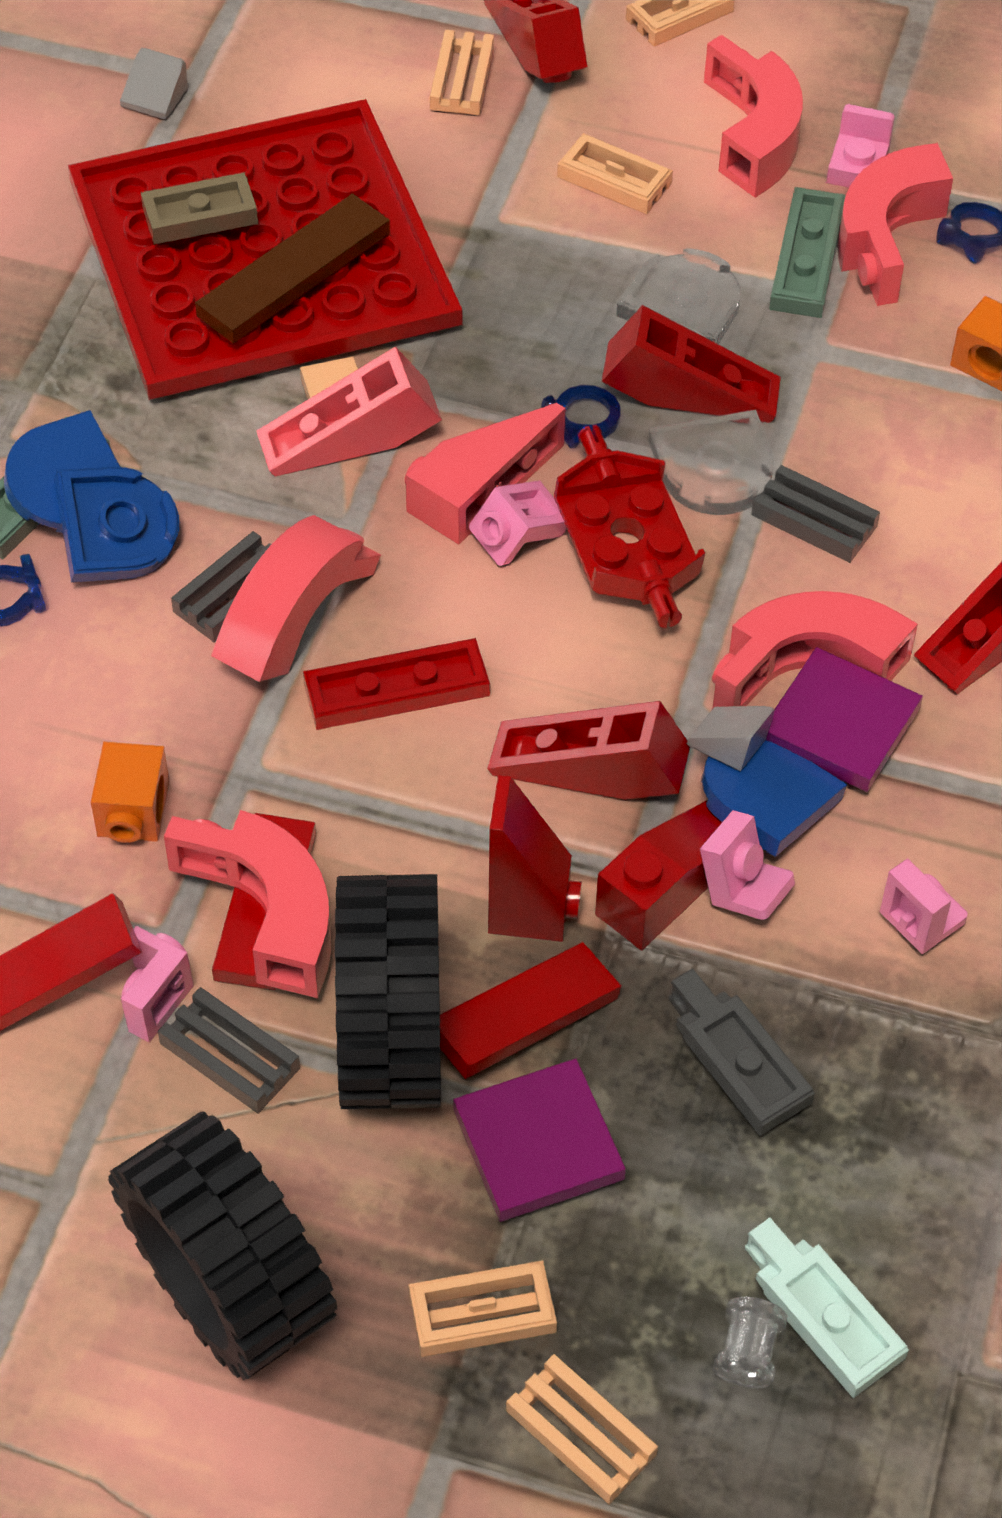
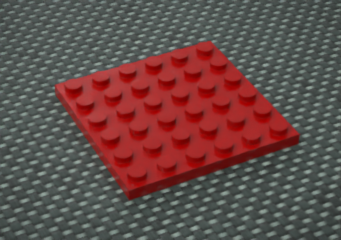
[68,99,463,400]

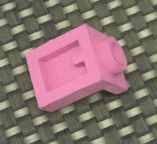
[826,104,895,188]
[469,480,567,566]
[700,810,795,920]
[880,858,968,954]
[121,926,194,1043]

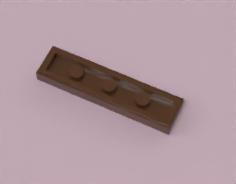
[195,193,390,344]

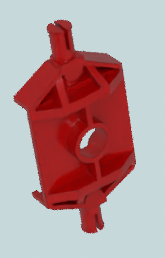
[554,425,706,628]

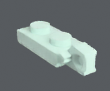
[745,1217,909,1398]

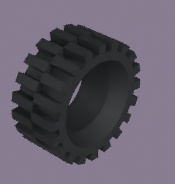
[335,874,441,1110]
[108,1111,337,1380]

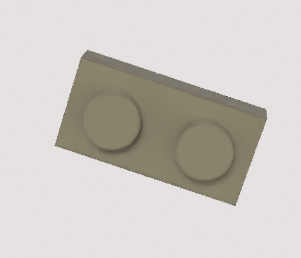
[141,172,258,244]

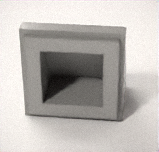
[120,48,188,120]
[687,706,775,771]

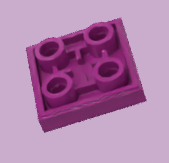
[766,647,923,792]
[453,1058,626,1222]

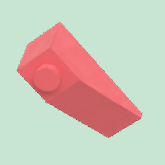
[256,346,442,477]
[405,403,566,545]

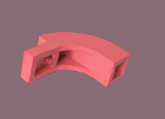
[704,34,803,198]
[837,143,953,306]
[211,515,381,682]
[712,591,918,709]
[164,810,331,998]

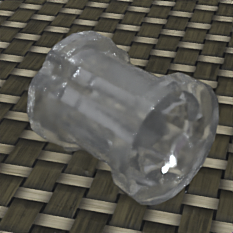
[713,1296,788,1389]

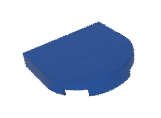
[4,410,120,533]
[54,467,180,582]
[701,740,847,857]

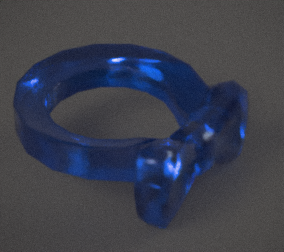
[936,202,1002,263]
[541,385,621,448]
[0,554,46,627]

